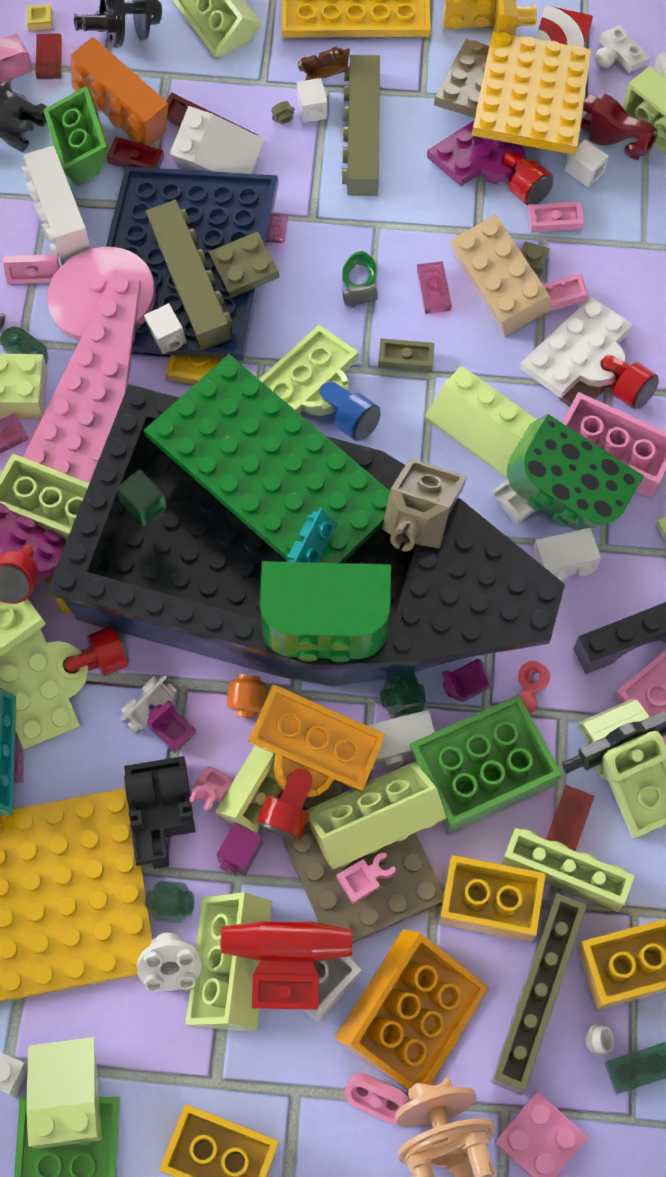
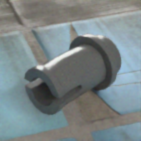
[342,283,378,308]

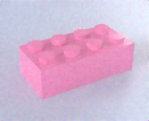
[562,392,666,499]

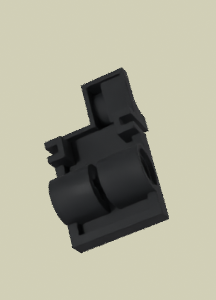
[124,756,196,869]

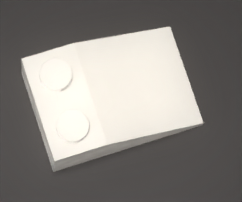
[170,106,266,174]

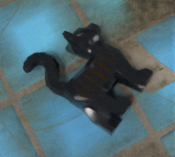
[0,81,47,153]

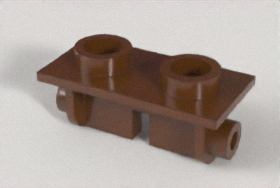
[298,47,350,80]

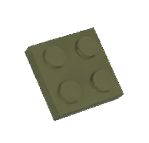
[209,231,280,298]

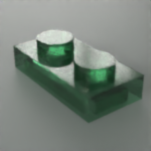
[604,1042,666,1095]

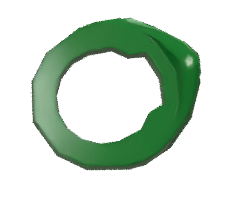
[342,251,377,289]

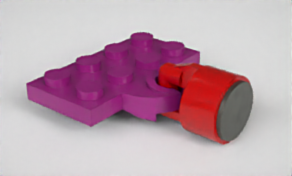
[427,120,553,206]
[0,503,66,604]

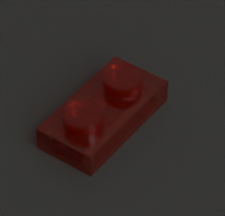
[545,785,595,851]

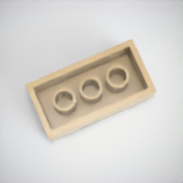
[449,214,552,337]

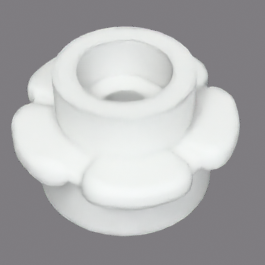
[585,1024,614,1057]

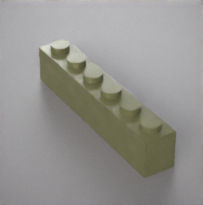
[342,55,380,196]
[146,200,234,350]
[490,893,587,1095]

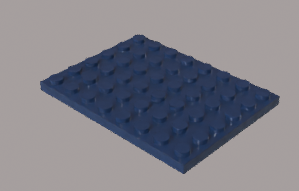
[106,166,279,360]

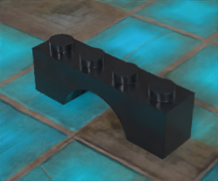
[573,602,666,674]

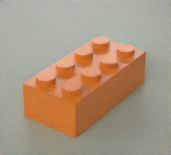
[71,37,168,146]

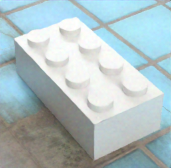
[21,145,90,266]

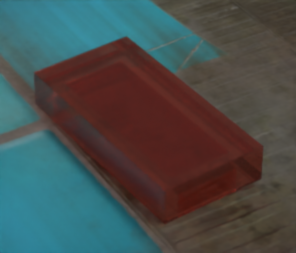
[35,33,63,79]

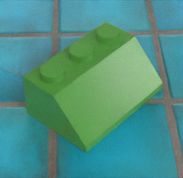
[43,86,109,186]

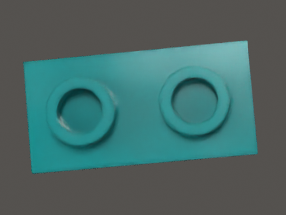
[286,508,338,563]

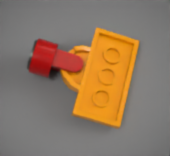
[248,684,386,842]

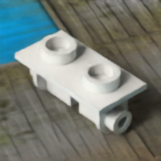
[118,676,177,733]

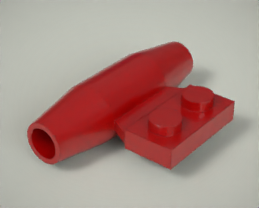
[220,921,353,1010]

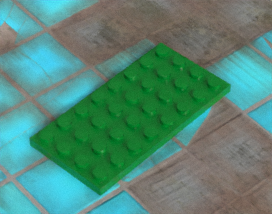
[144,354,390,564]

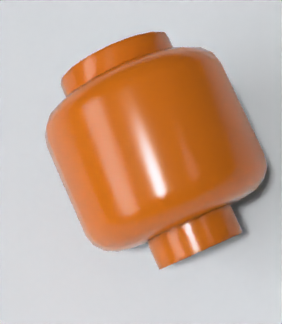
[227,674,267,718]

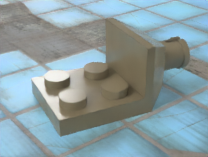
[382,458,467,551]

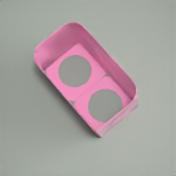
[0,33,33,82]

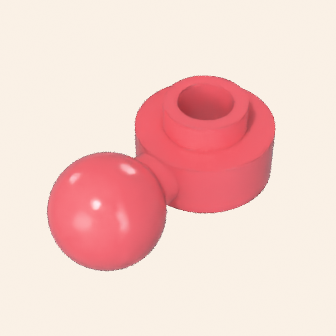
[516,661,550,714]

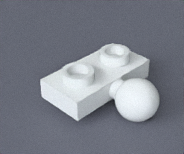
[595,25,650,73]

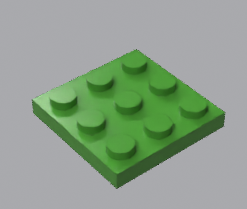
[14,1097,121,1177]

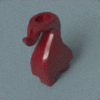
[580,93,658,160]

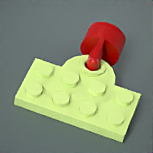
[0,626,129,750]

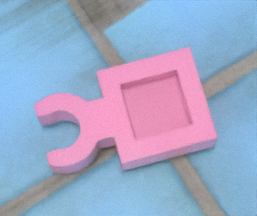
[189,766,234,810]
[336,852,396,904]

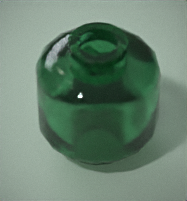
[145,881,195,923]

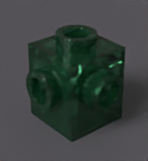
[380,673,427,719]

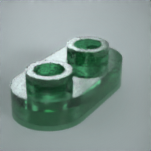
[0,327,49,365]

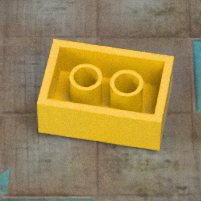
[438,855,546,943]
[576,919,666,1011]
[159,1104,280,1177]

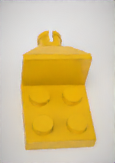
[443,0,537,35]

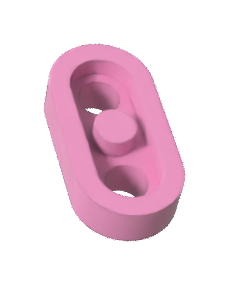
[344,1073,410,1124]

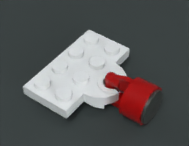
[520,297,659,410]

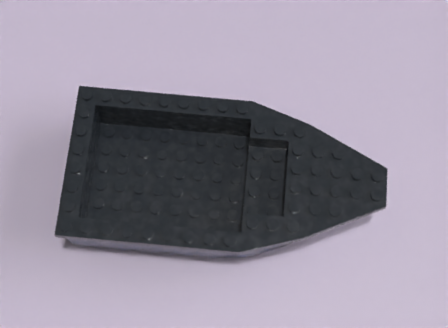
[47,384,565,686]

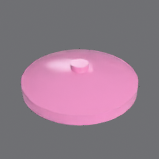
[47,247,156,341]

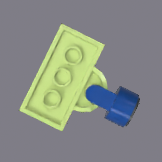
[259,325,381,441]

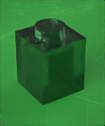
[116,469,167,526]

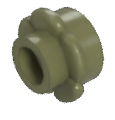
[271,101,295,124]

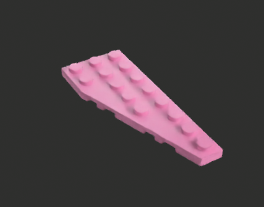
[23,269,142,483]

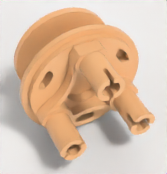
[395,1077,497,1177]

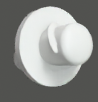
[137,932,202,992]

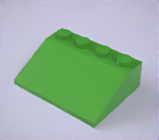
[410,695,562,835]

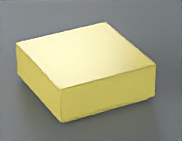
[27,4,53,31]

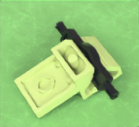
[561,699,666,838]

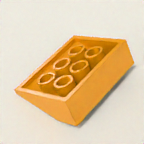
[334,929,489,1091]

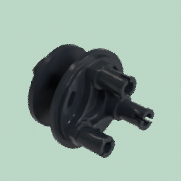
[73,0,162,48]

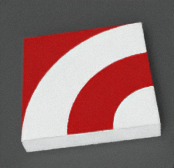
[535,5,594,48]

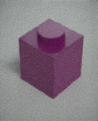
[216,822,263,876]

